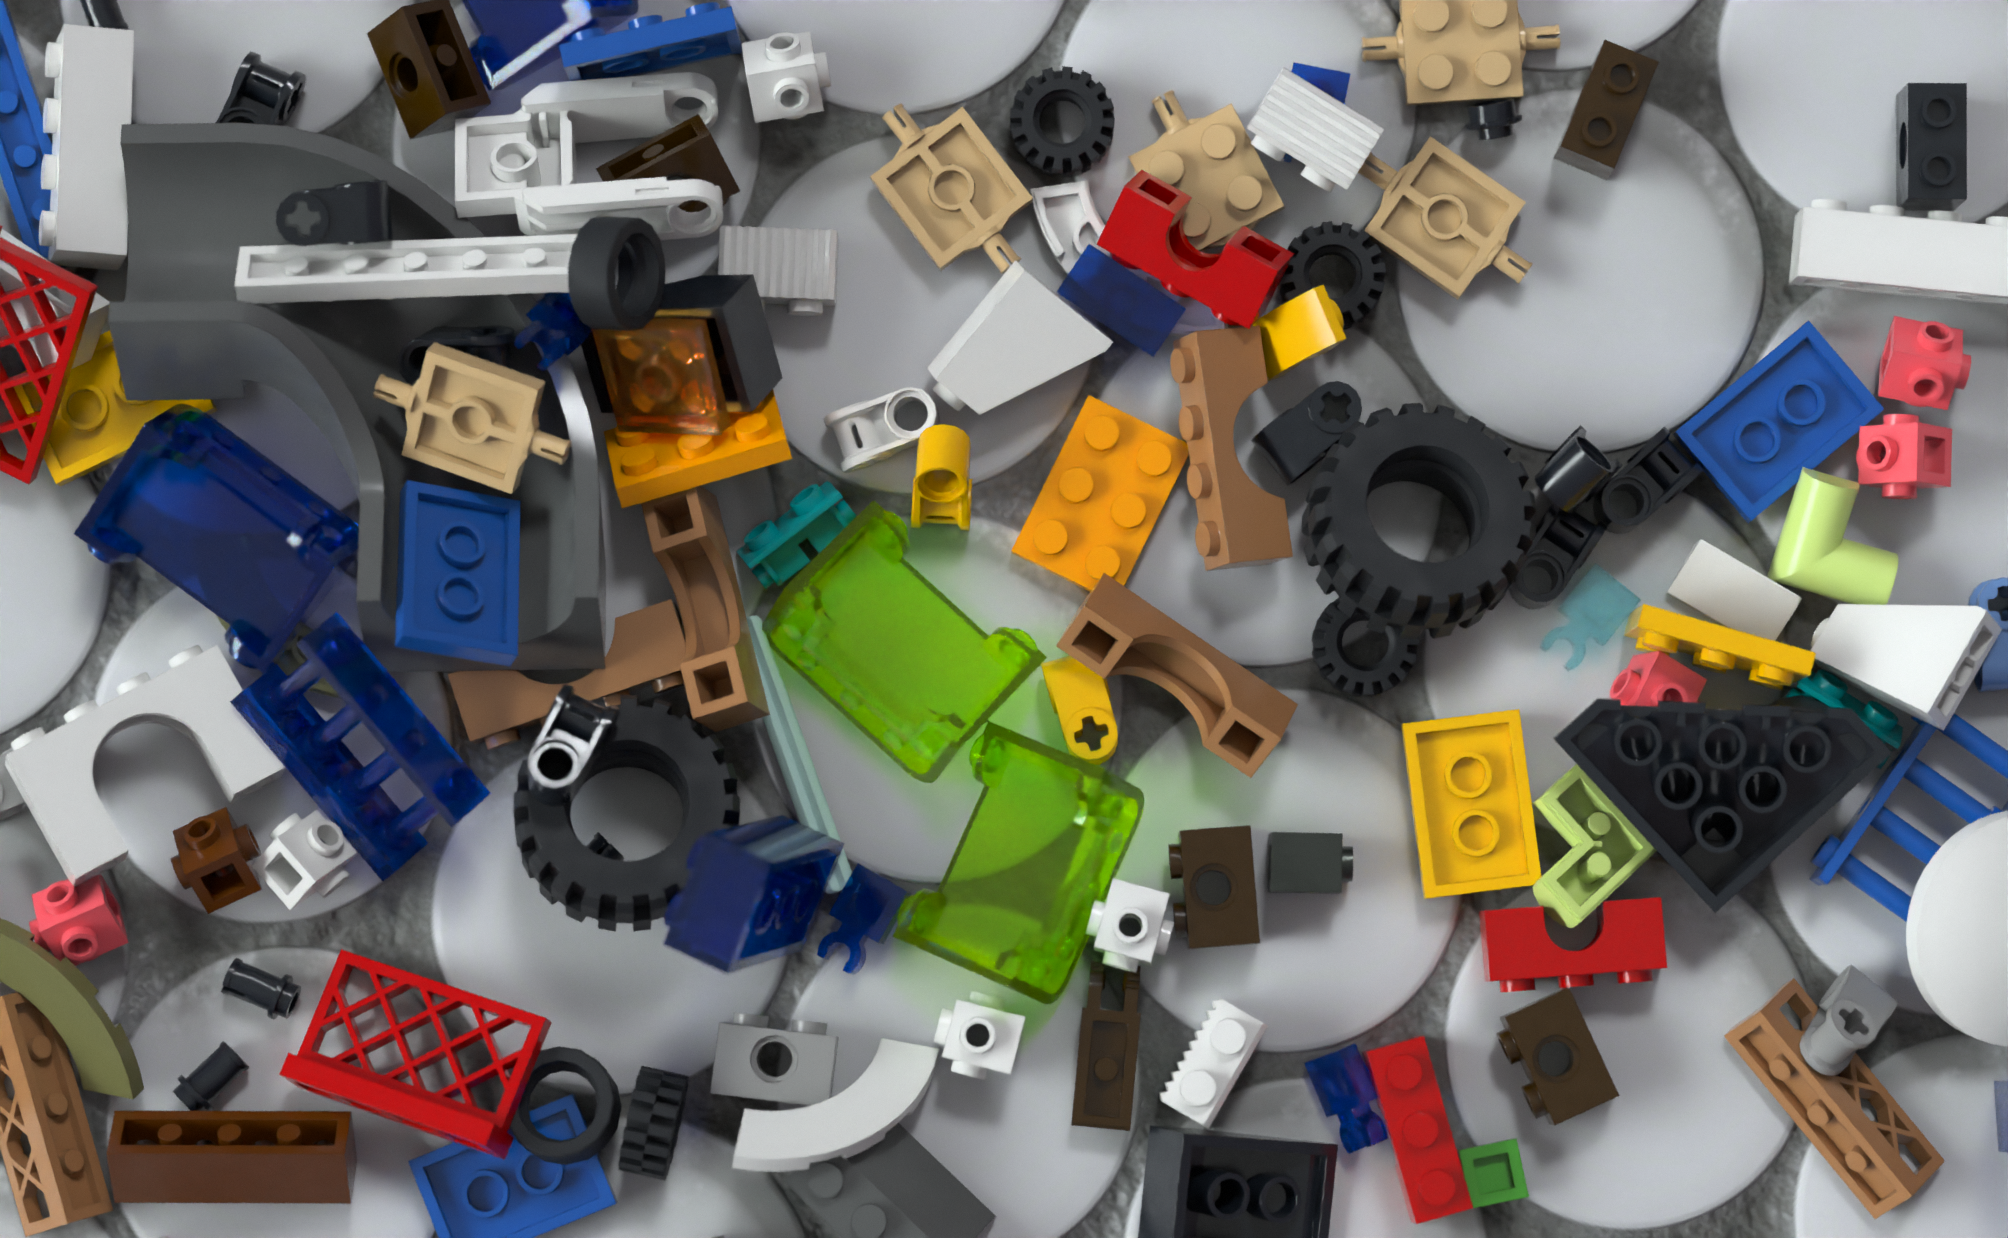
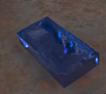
[1057,244,1186,359]

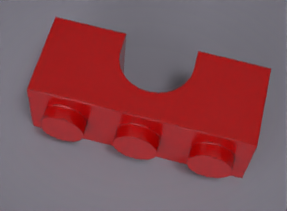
[1096,170,1294,329]
[1479,897,1667,993]
[1362,1036,1473,1224]

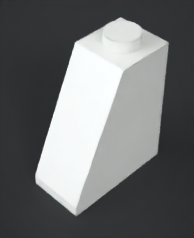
[927,260,1113,415]
[1811,604,2002,731]

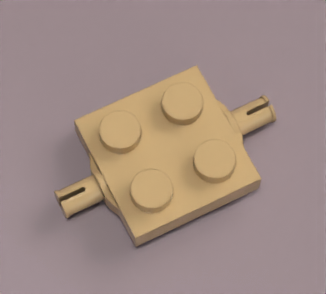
[1361,0,1560,106]
[1129,90,1285,251]
[870,103,1033,274]
[1358,136,1533,300]
[373,342,571,494]

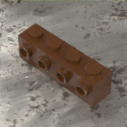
[106,1111,357,1204]

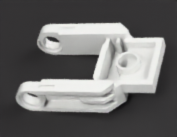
[455,72,723,240]

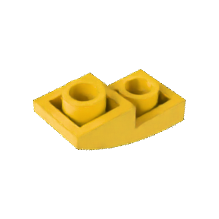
[1253,285,1346,381]

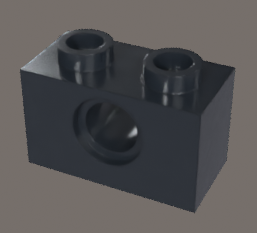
[1896,83,1967,211]

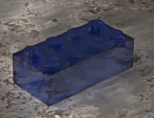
[663,815,845,974]

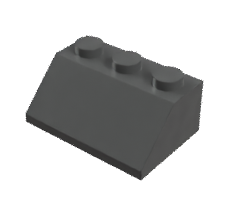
[784,1123,996,1238]

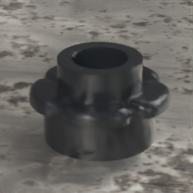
[1465,98,1522,140]

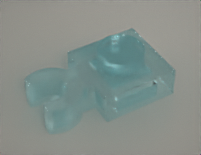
[1540,563,1641,671]

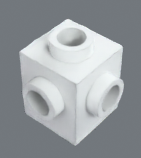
[741,31,831,123]
[252,806,360,910]
[1086,878,1174,973]
[934,991,1025,1080]

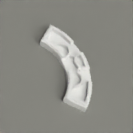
[1030,180,1228,337]
[732,1038,939,1172]

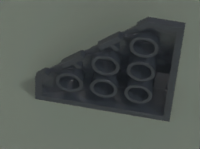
[1553,698,1892,913]

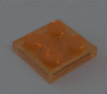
[592,318,731,436]

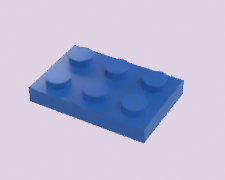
[559,2,743,81]
[1672,320,1884,523]
[395,480,521,666]
[408,1094,618,1238]

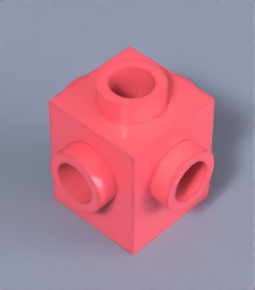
[1878,316,1971,410]
[1856,414,1952,500]
[1610,651,1707,707]
[29,873,129,966]

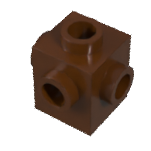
[171,807,262,914]

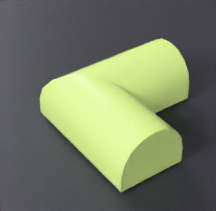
[1767,467,1898,605]
[1533,764,1657,928]

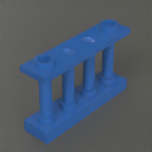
[1810,713,2008,948]

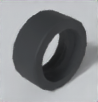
[568,217,665,331]
[509,1046,622,1165]

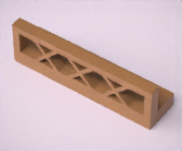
[1724,978,1945,1219]
[0,992,113,1237]

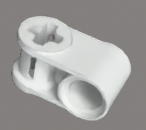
[823,387,940,473]

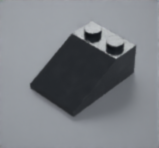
[570,274,783,413]
[1138,1125,1338,1238]

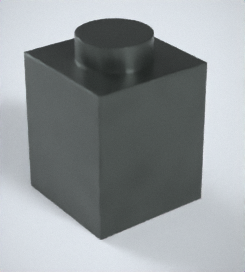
[1268,832,1353,894]

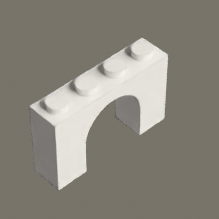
[5,645,286,887]

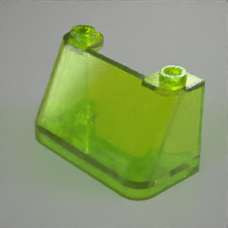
[761,500,1047,783]
[893,721,1145,1004]

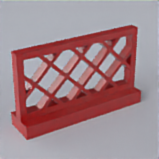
[0,225,98,485]
[279,949,552,1160]

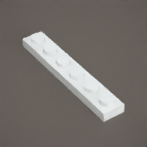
[234,234,577,304]

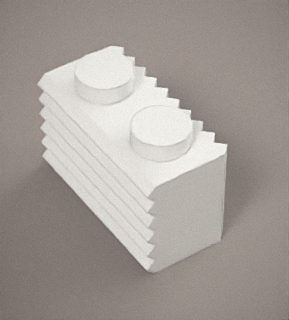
[1247,67,1384,192]
[718,225,839,316]
[1159,999,1268,1129]

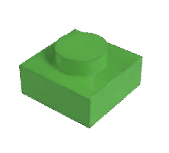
[1457,1138,1529,1208]

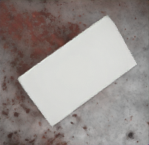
[1666,539,1802,641]

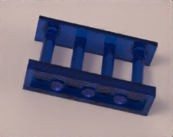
[230,612,491,881]

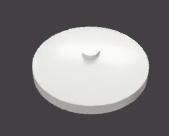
[1906,811,2008,1046]

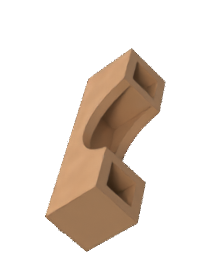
[1170,326,1293,571]
[641,486,770,732]
[1056,573,1298,778]
[448,599,686,750]

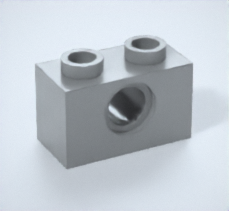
[710,1012,839,1106]

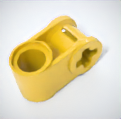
[911,424,972,531]
[1041,656,1118,766]

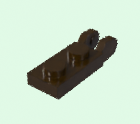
[1071,961,1141,1131]

